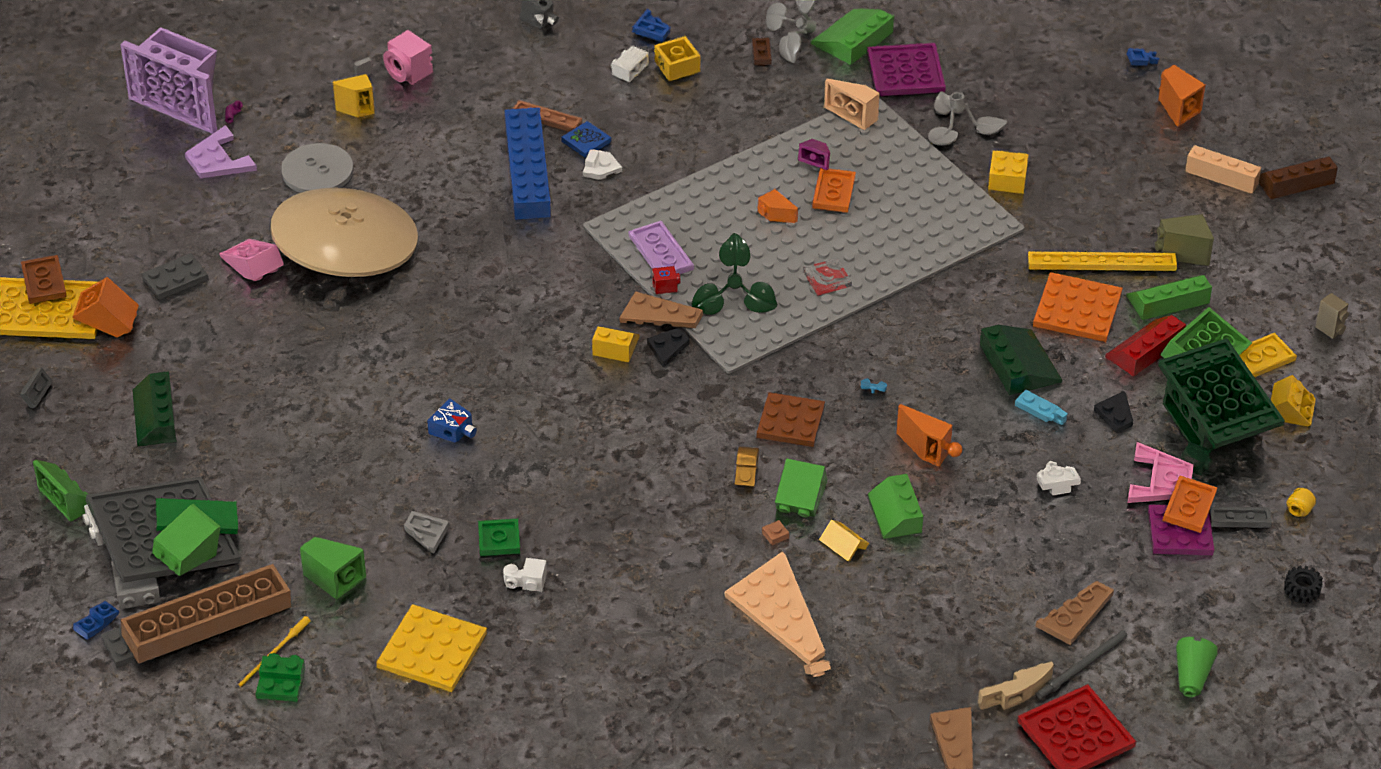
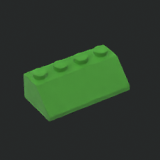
[1126,275,1212,320]

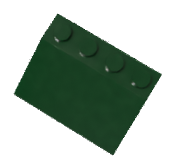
[980,324,1062,396]

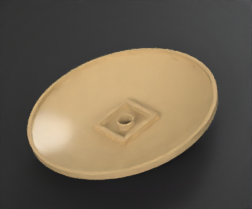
[271,188,418,277]

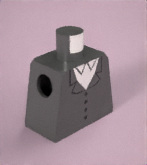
[519,0,559,28]

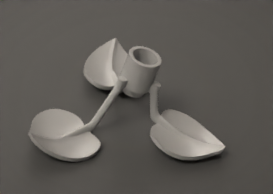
[766,0,816,63]
[928,91,1007,145]

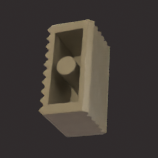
[1315,293,1349,339]

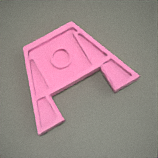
[1127,442,1193,503]

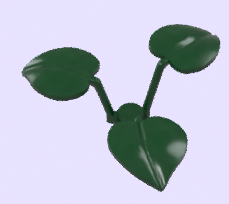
[691,233,778,315]

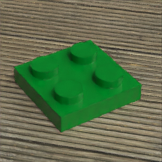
[478,519,520,556]

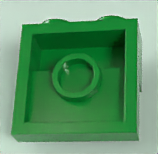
[256,653,305,702]

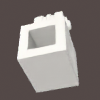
[503,558,547,592]

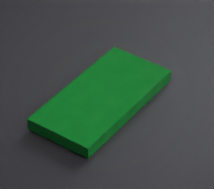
[155,498,238,534]

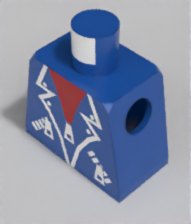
[427,398,477,443]

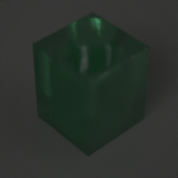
[1181,442,1212,476]

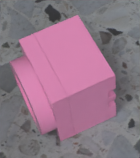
[383,30,433,85]

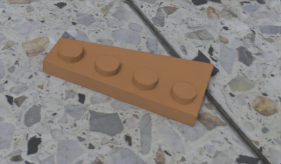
[619,291,703,328]
[1035,581,1114,645]

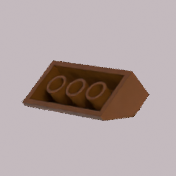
[1259,156,1338,199]

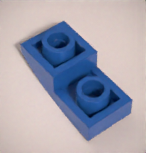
[73,601,119,640]

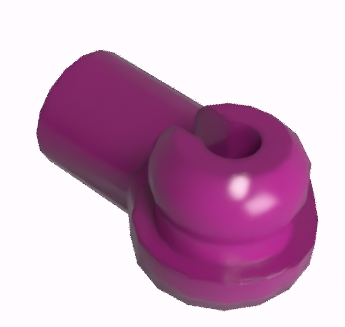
[225,101,243,123]

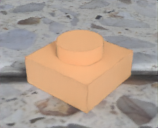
[804,660,831,677]

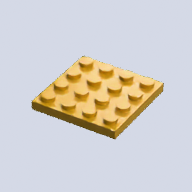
[376,604,487,692]

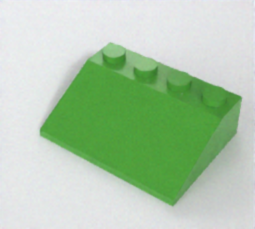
[811,9,894,65]
[1161,307,1252,358]

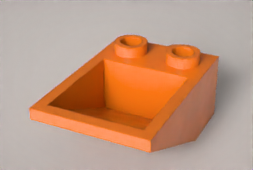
[897,404,963,467]

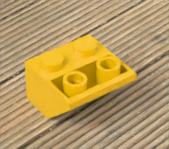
[333,74,375,117]
[1271,375,1316,427]

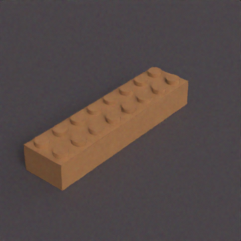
[120,564,291,664]

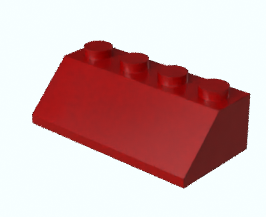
[1105,315,1186,377]

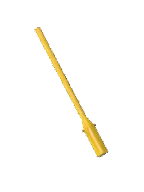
[238,616,311,687]

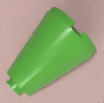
[1176,637,1218,698]

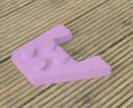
[185,125,257,178]

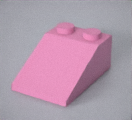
[219,239,284,281]

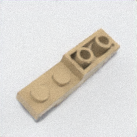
[978,661,1054,710]

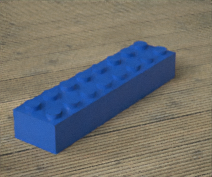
[505,107,551,220]

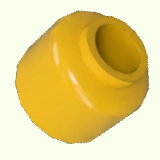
[1286,488,1316,517]

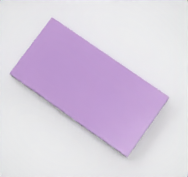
[628,221,694,274]

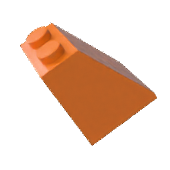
[1159,65,1206,127]
[73,277,139,338]

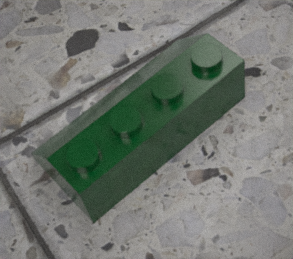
[132,371,177,447]

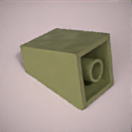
[1155,214,1214,266]

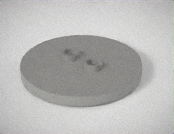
[281,143,353,193]

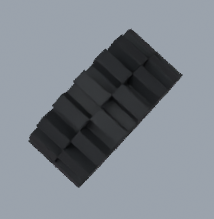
[1284,565,1323,604]

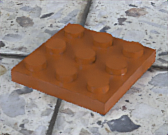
[757,392,825,447]

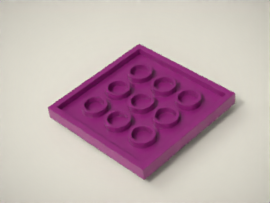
[867,43,946,96]

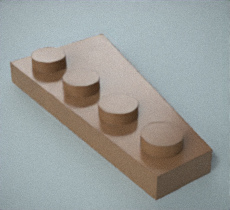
[930,707,973,769]

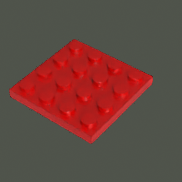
[1017,684,1136,769]

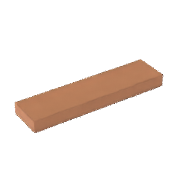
[513,100,582,132]

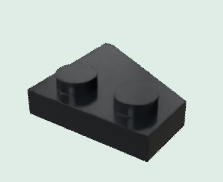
[1094,391,1133,434]

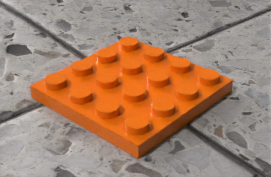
[1033,272,1123,342]

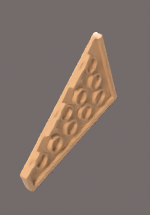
[725,552,825,664]

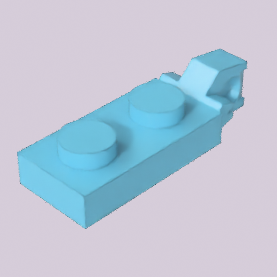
[1015,390,1068,425]

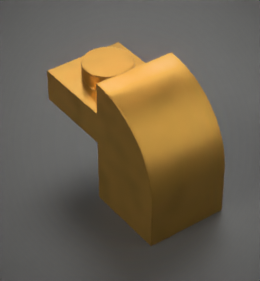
[735,446,759,487]

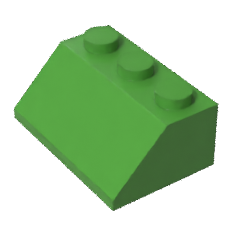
[33,460,88,522]
[868,474,923,539]

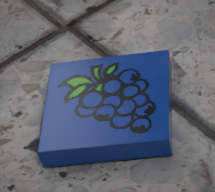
[561,121,611,158]

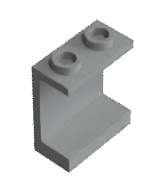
[111,560,161,609]

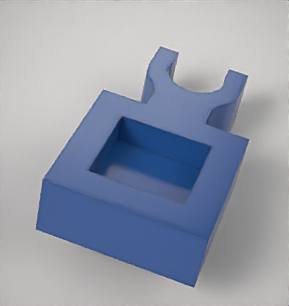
[1127,48,1159,66]

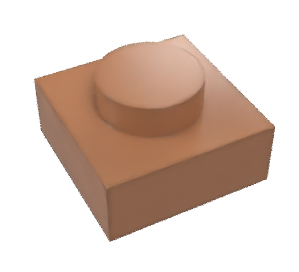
[762,520,789,545]

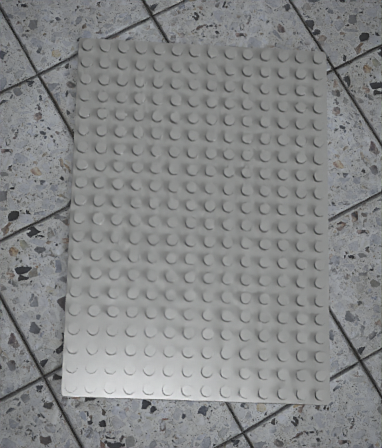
[583,98,1024,374]

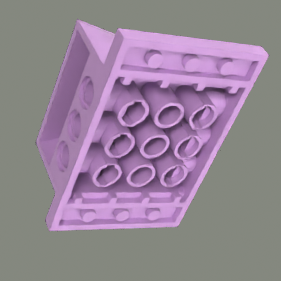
[120,27,217,134]

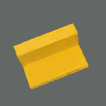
[819,520,869,562]

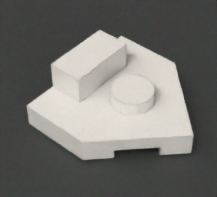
[583,149,622,180]
[1037,461,1081,495]

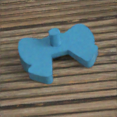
[860,378,887,393]

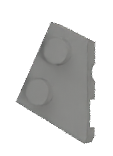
[404,511,449,553]

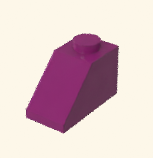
[798,139,830,170]

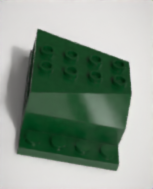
[1158,338,1285,459]

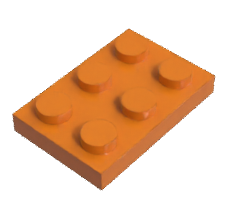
[812,168,856,213]
[1162,475,1218,533]

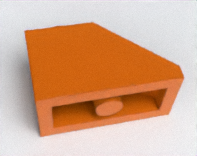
[757,189,798,223]

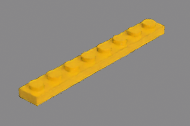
[1028,251,1177,271]

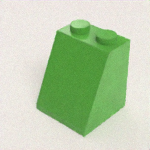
[775,458,828,518]
[152,504,220,576]
[300,537,366,600]

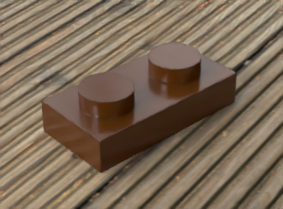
[752,38,772,65]

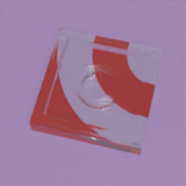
[803,258,852,295]

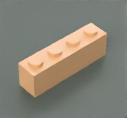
[1185,145,1261,194]

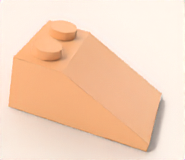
[824,79,880,130]

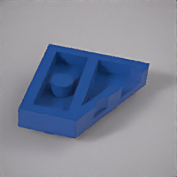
[632,9,670,42]

